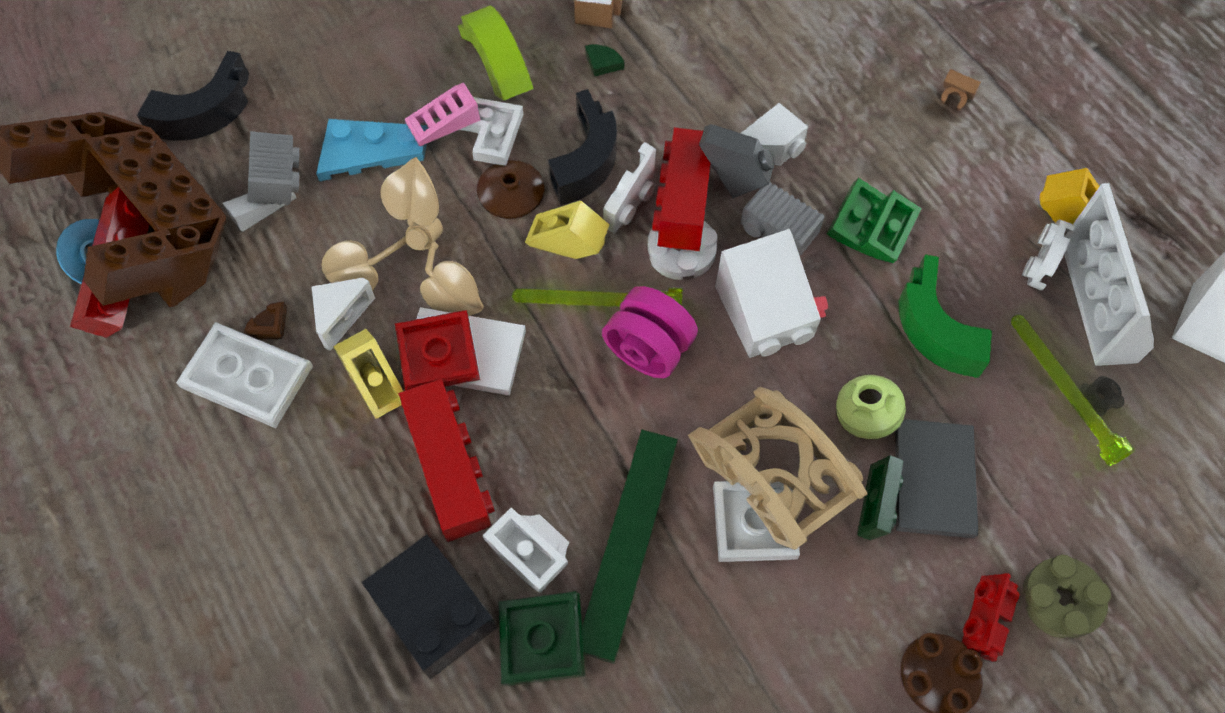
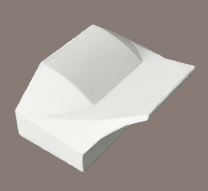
[483,508,569,593]

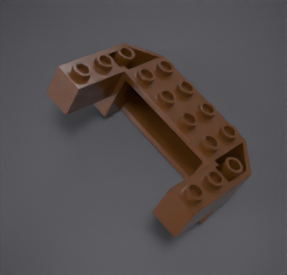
[0,112,226,307]

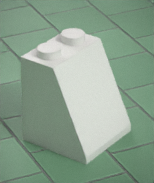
[715,229,821,358]
[1172,252,1225,363]

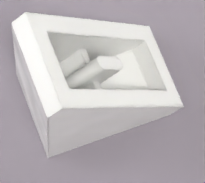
[312,278,375,351]

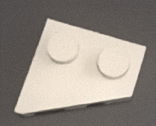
[603,142,656,234]

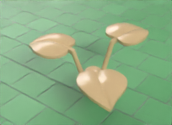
[321,157,484,316]

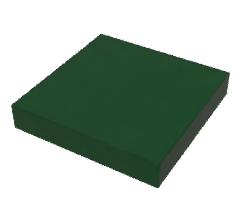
[498,591,585,686]

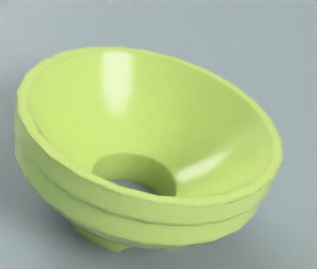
[836,375,906,439]

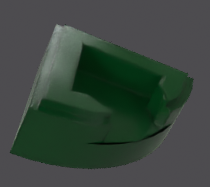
[585,44,625,77]

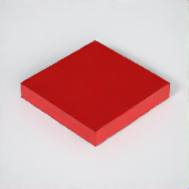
[395,310,480,391]

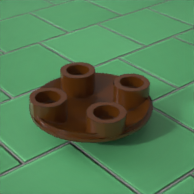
[900,633,983,713]

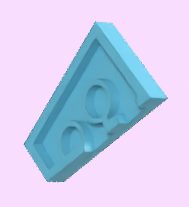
[316,119,428,181]

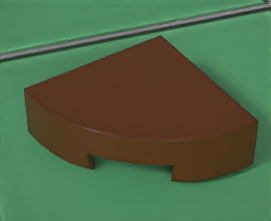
[244,302,287,339]

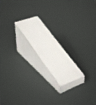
[223,192,296,232]

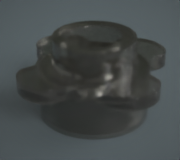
[1078,376,1124,416]

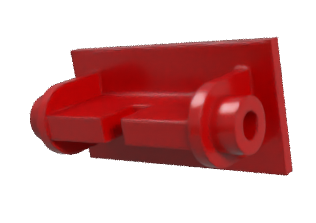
[961,573,1020,662]

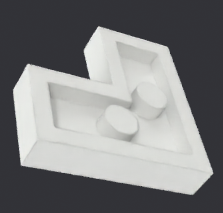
[459,97,523,166]

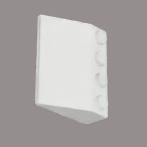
[1064,183,1154,366]

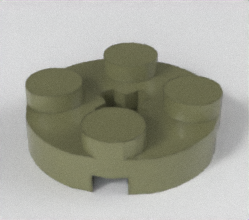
[1023,554,1111,639]

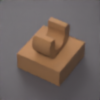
[941,69,981,111]

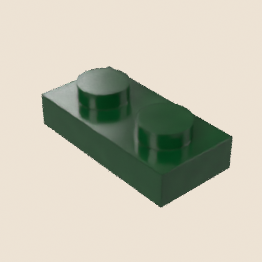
[857,455,904,541]

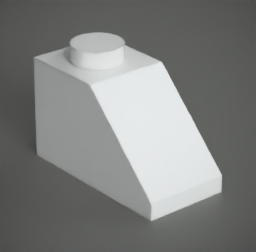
[741,103,808,165]

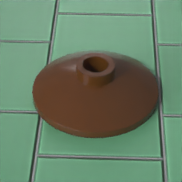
[477,160,544,219]

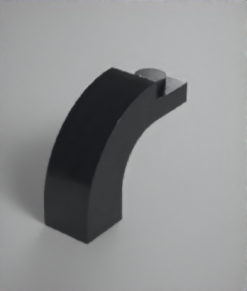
[137,51,249,141]
[548,89,617,206]

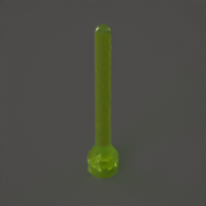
[512,287,683,307]
[1011,314,1135,467]

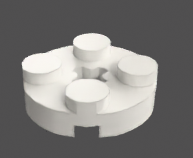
[1022,219,1074,291]
[648,221,717,280]

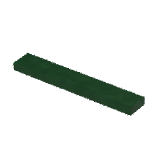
[582,429,678,664]

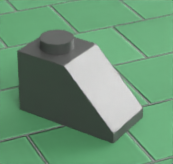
[699,124,774,198]

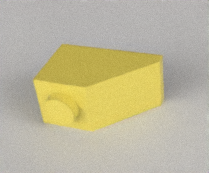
[525,201,610,259]
[333,329,403,419]

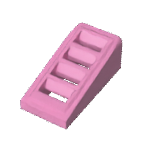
[405,83,480,147]

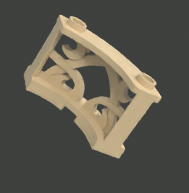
[688,387,867,550]

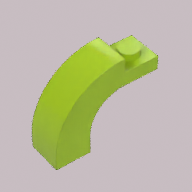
[458,5,534,100]

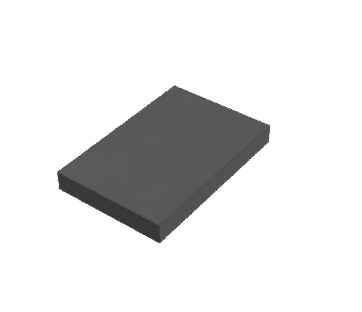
[895,419,978,538]

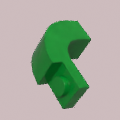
[898,254,992,378]

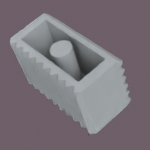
[247,131,299,206]
[740,182,824,256]

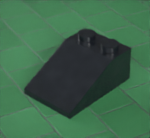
[361,535,497,680]

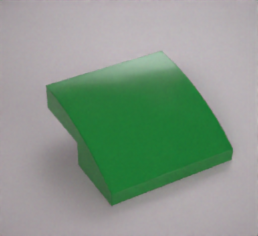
[827,178,922,263]

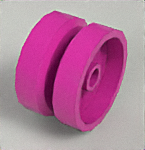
[602,286,698,379]

